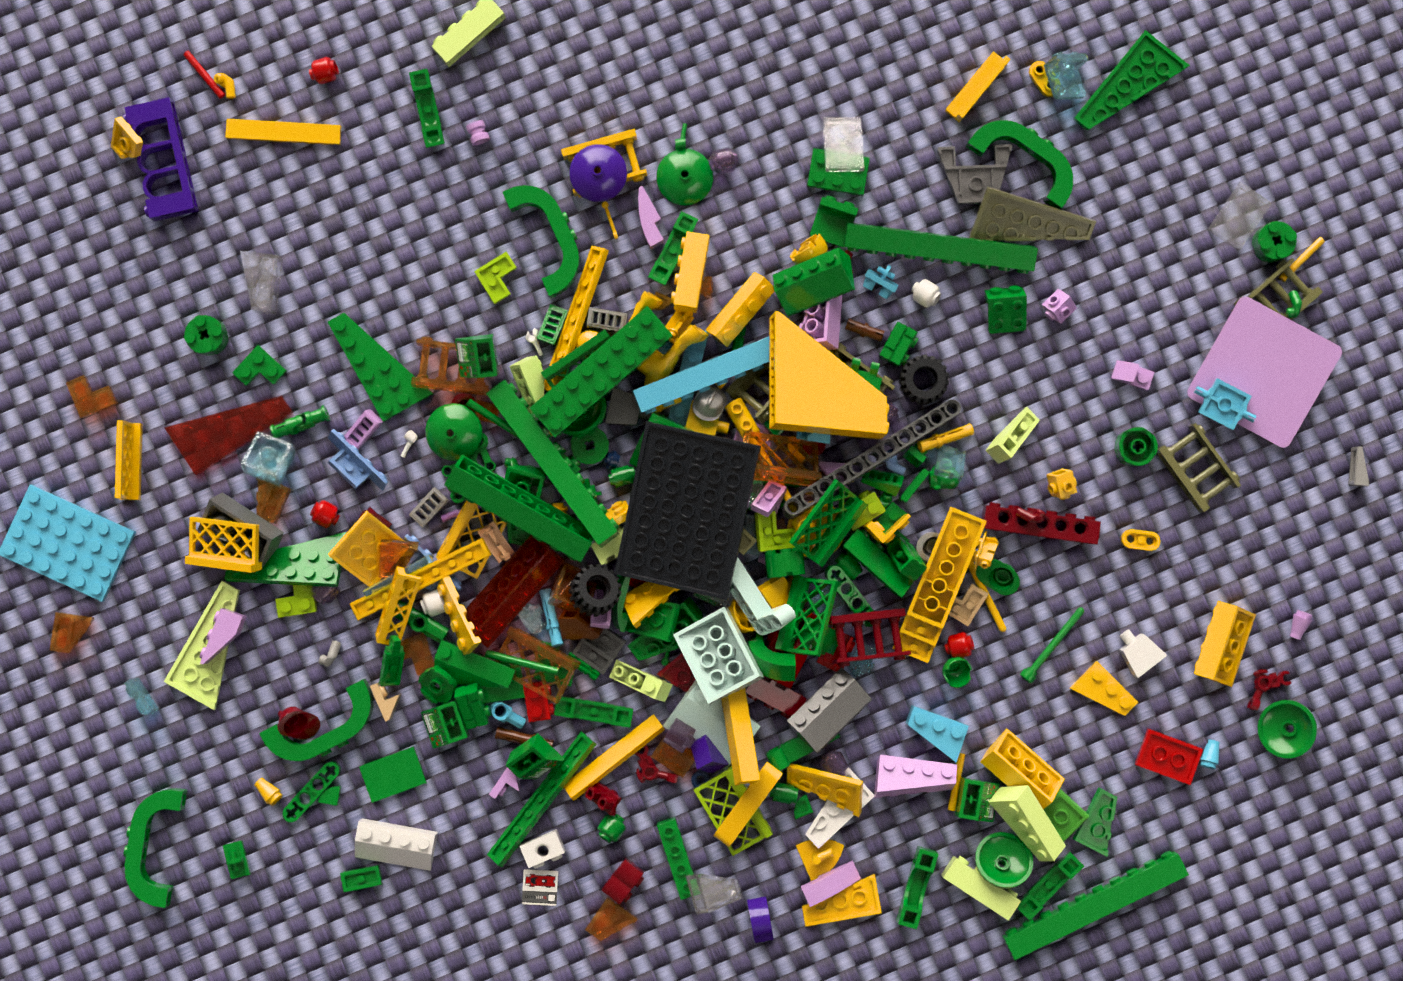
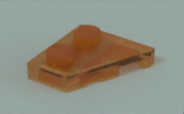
[256,474,292,524]

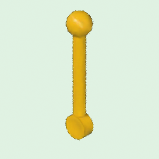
[601,201,618,239]

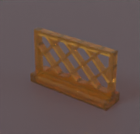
[743,431,822,487]
[495,626,581,704]

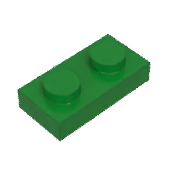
[340,865,383,892]

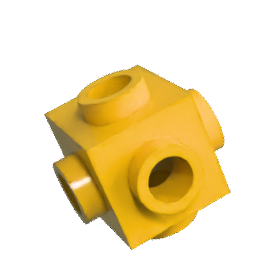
[1046,468,1077,500]

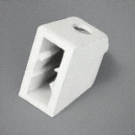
[1119,629,1167,678]

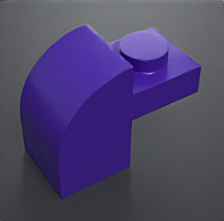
[747,896,774,943]

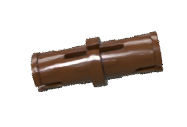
[845,318,885,342]

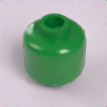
[597,814,626,843]

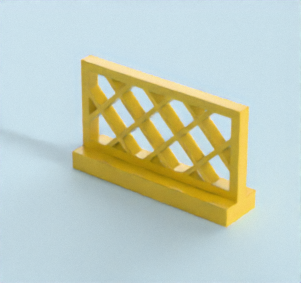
[115,420,143,500]
[435,501,507,579]
[185,517,262,573]

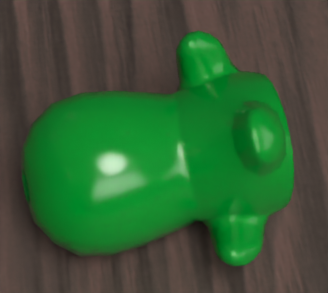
[928,464,959,490]

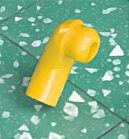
[214,73,236,99]

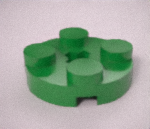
[571,428,609,465]
[418,665,458,704]

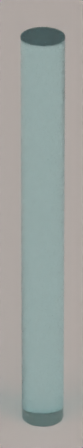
[363,554,433,597]

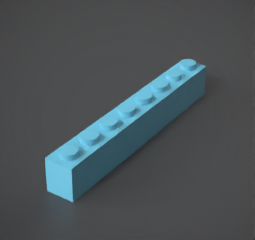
[632,336,769,415]

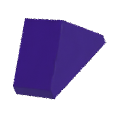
[690,735,729,773]

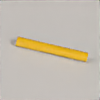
[1279,237,1325,282]
[948,753,965,811]

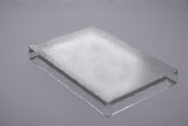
[823,117,864,172]
[1207,182,1272,251]

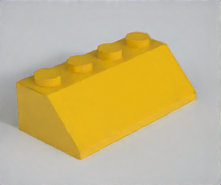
[1194,601,1256,687]
[980,728,1065,809]

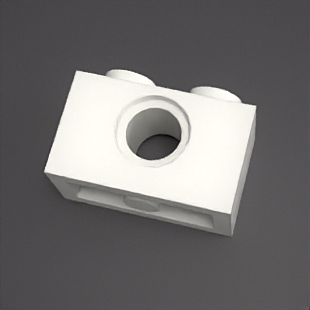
[520,829,566,869]

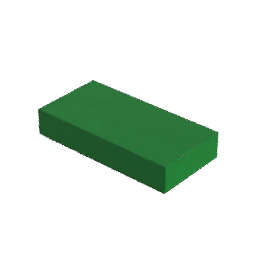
[899,469,930,503]

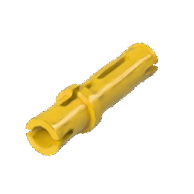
[917,423,974,453]

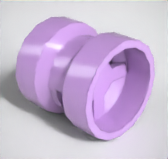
[466,120,490,146]

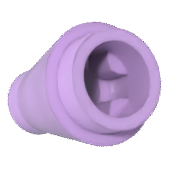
[1289,610,1312,640]

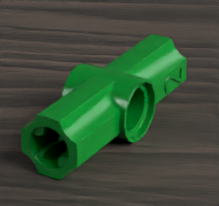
[394,600,450,643]

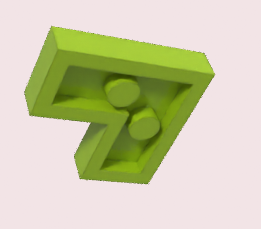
[474,251,517,304]
[755,511,795,552]
[275,585,318,618]

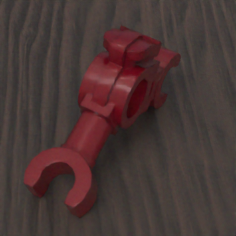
[1247,669,1291,711]
[635,745,679,783]

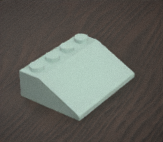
[673,607,764,704]
[663,680,761,770]

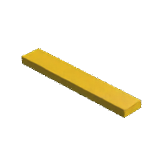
[225,119,342,145]
[564,714,665,801]

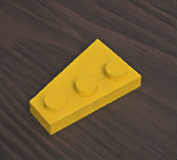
[1070,661,1138,716]

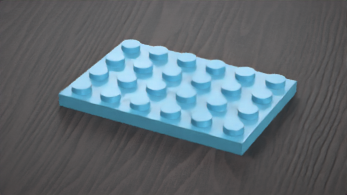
[0,484,136,602]

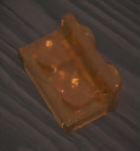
[651,732,695,778]

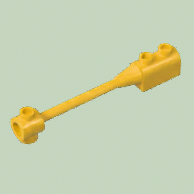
[725,398,816,540]

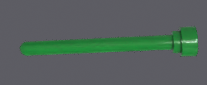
[1019,607,1084,684]

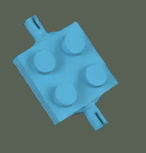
[1194,378,1256,430]

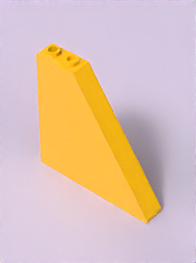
[769,311,889,439]

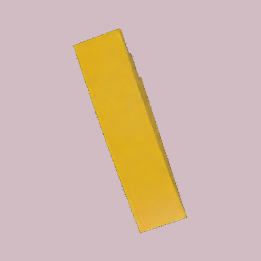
[892,506,987,663]

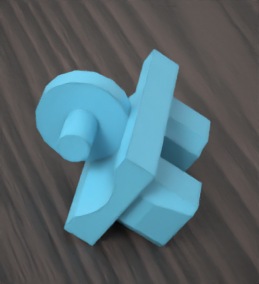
[863,265,899,299]

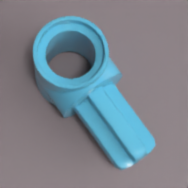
[490,701,526,729]

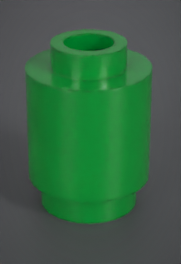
[608,465,635,488]
[835,552,863,581]
[769,782,798,804]

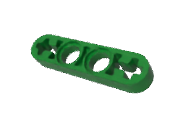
[825,565,874,627]
[282,761,341,822]

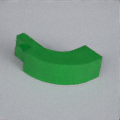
[748,632,796,681]

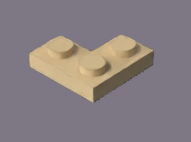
[949,583,988,626]

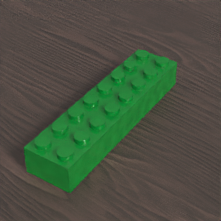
[530,306,674,438]
[444,454,594,562]

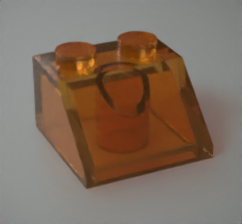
[547,563,597,611]

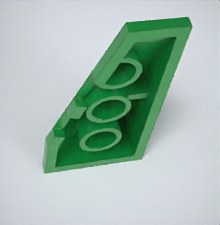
[627,597,704,661]
[434,640,517,688]

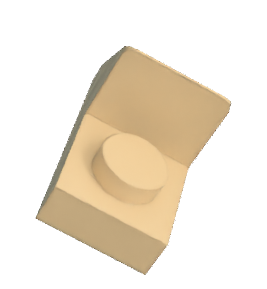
[370,682,401,722]

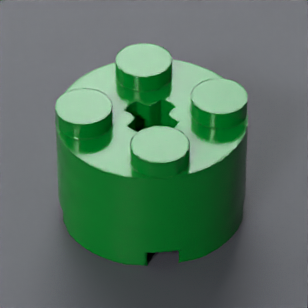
[1252,221,1297,263]
[184,315,228,356]
[1114,427,1158,467]
[764,547,805,578]

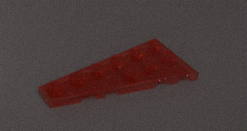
[164,396,293,476]

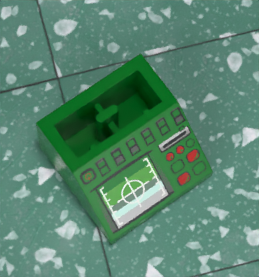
[455,334,499,378]
[421,700,470,749]
[506,733,564,780]
[955,777,1000,822]

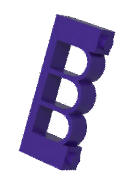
[123,97,199,222]

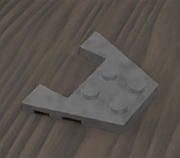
[937,144,1012,204]

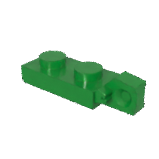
[379,635,405,686]

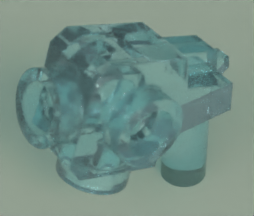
[517,602,547,636]
[847,642,884,677]

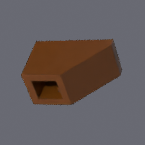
[558,609,604,640]

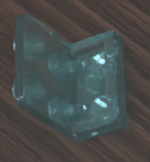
[1043,52,1089,99]

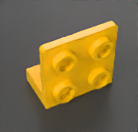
[863,514,911,544]

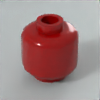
[309,57,339,85]
[310,500,340,528]
[945,632,975,658]

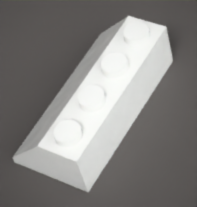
[355,818,438,871]

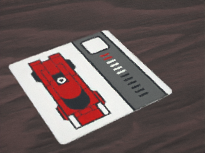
[522,869,558,906]

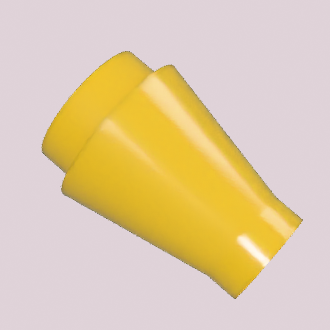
[254,777,283,806]

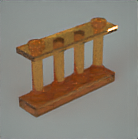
[411,337,490,396]

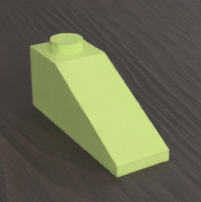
[509,355,544,414]
[985,407,1040,464]

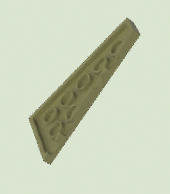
[969,186,1096,241]

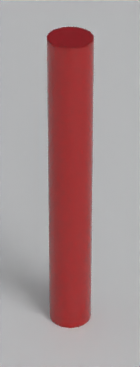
[183,50,225,99]

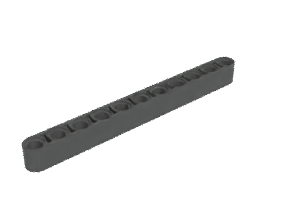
[782,399,961,519]

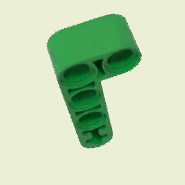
[765,733,841,771]

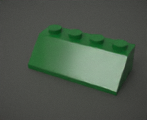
[772,247,855,316]
[841,529,914,598]

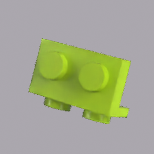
[844,490,886,531]

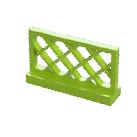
[694,766,773,856]

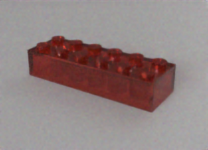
[466,535,565,648]

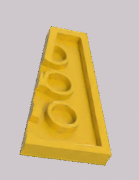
[437,576,481,655]
[624,581,679,629]
[787,763,863,817]

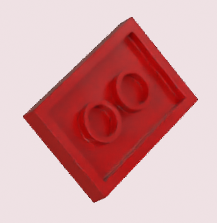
[1135,728,1203,785]

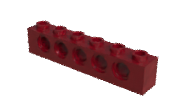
[982,502,1101,545]

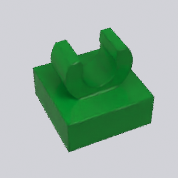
[902,443,928,468]

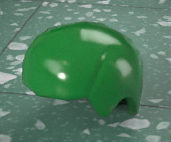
[942,657,972,688]

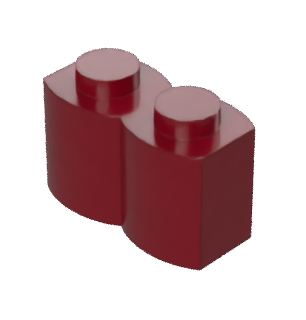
[601,858,644,905]

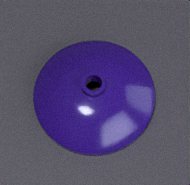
[569,144,627,202]

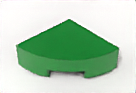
[318,786,341,806]
[794,794,813,819]

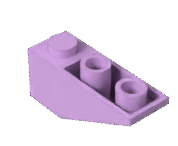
[200,608,247,664]

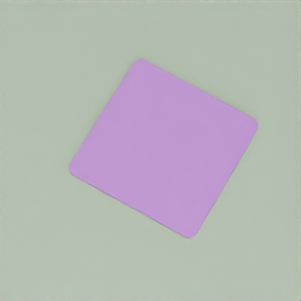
[1187,297,1342,448]

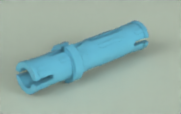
[539,589,564,647]

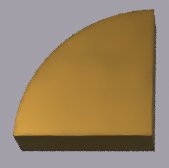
[654,291,671,311]

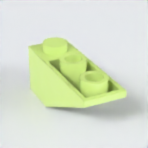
[609,659,673,702]

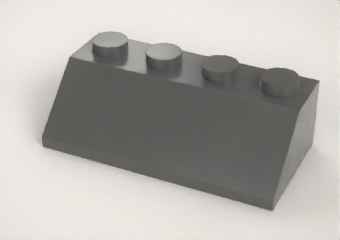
[198,492,284,568]
[787,667,872,754]

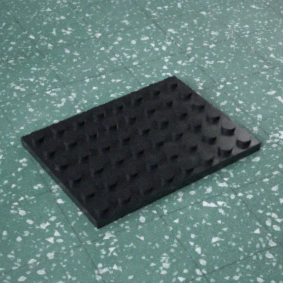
[614,421,761,600]

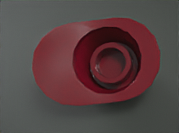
[278,706,321,740]

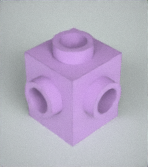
[1042,289,1077,324]

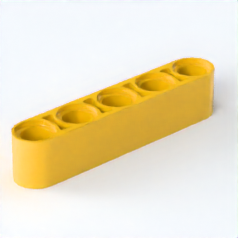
[713,762,783,847]

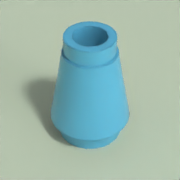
[1200,739,1220,769]

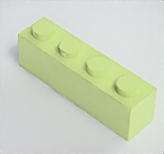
[432,0,506,67]
[941,856,1021,921]

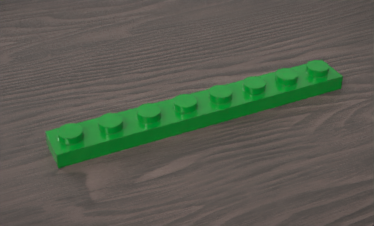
[487,732,597,867]

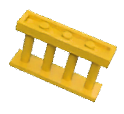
[561,129,647,198]

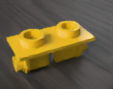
[665,310,694,344]
[972,531,999,571]

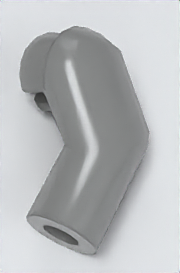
[319,641,341,667]

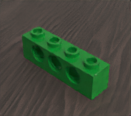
[657,817,699,900]

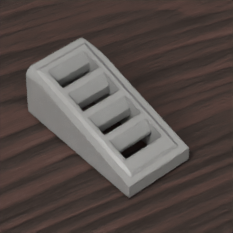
[587,307,628,332]
[1348,446,1369,487]
[409,487,450,528]

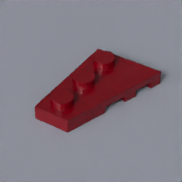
[657,653,696,692]

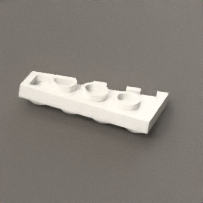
[805,767,874,849]

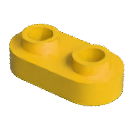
[1028,61,1060,97]
[1121,529,1160,551]

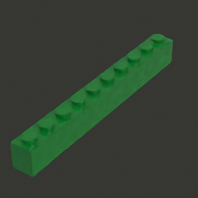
[843,222,1038,274]
[486,379,620,548]
[1002,851,1189,960]

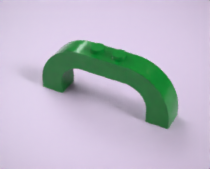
[965,120,1073,209]
[502,185,580,299]
[259,678,373,761]
[123,788,188,908]

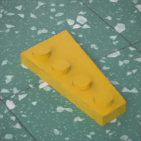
[802,874,882,927]

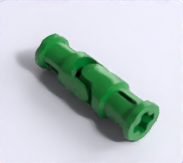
[270,405,330,441]

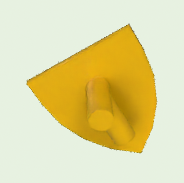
[796,839,844,881]

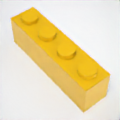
[671,231,710,313]
[706,272,775,347]

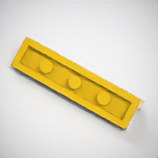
[945,51,1010,123]
[375,566,421,645]

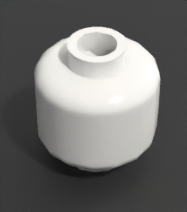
[911,279,941,308]
[420,589,445,617]

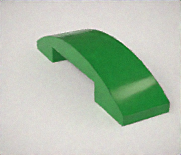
[409,69,445,148]
[648,211,698,286]
[611,575,631,632]
[554,696,634,728]
[1017,852,1084,921]

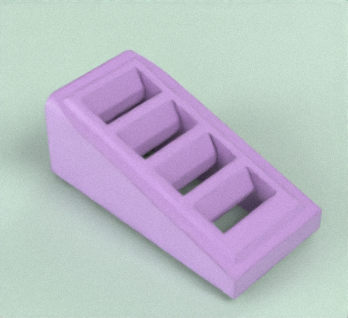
[344,409,383,450]

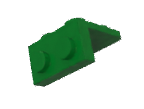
[810,196,859,247]
[984,285,1027,334]

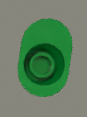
[976,559,1020,595]

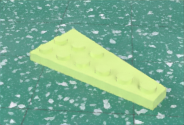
[164,581,240,710]

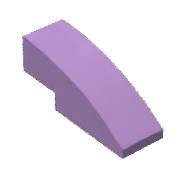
[638,186,664,250]
[801,860,861,907]

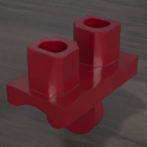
[585,781,622,816]

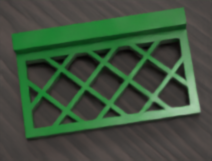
[541,329,611,388]
[789,479,868,567]
[775,575,839,657]

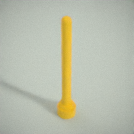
[968,556,1007,632]

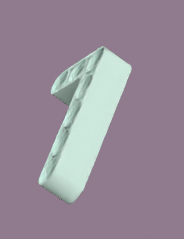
[730,557,796,635]

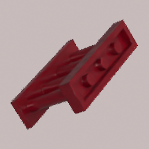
[828,608,911,667]

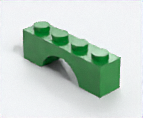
[896,846,939,930]

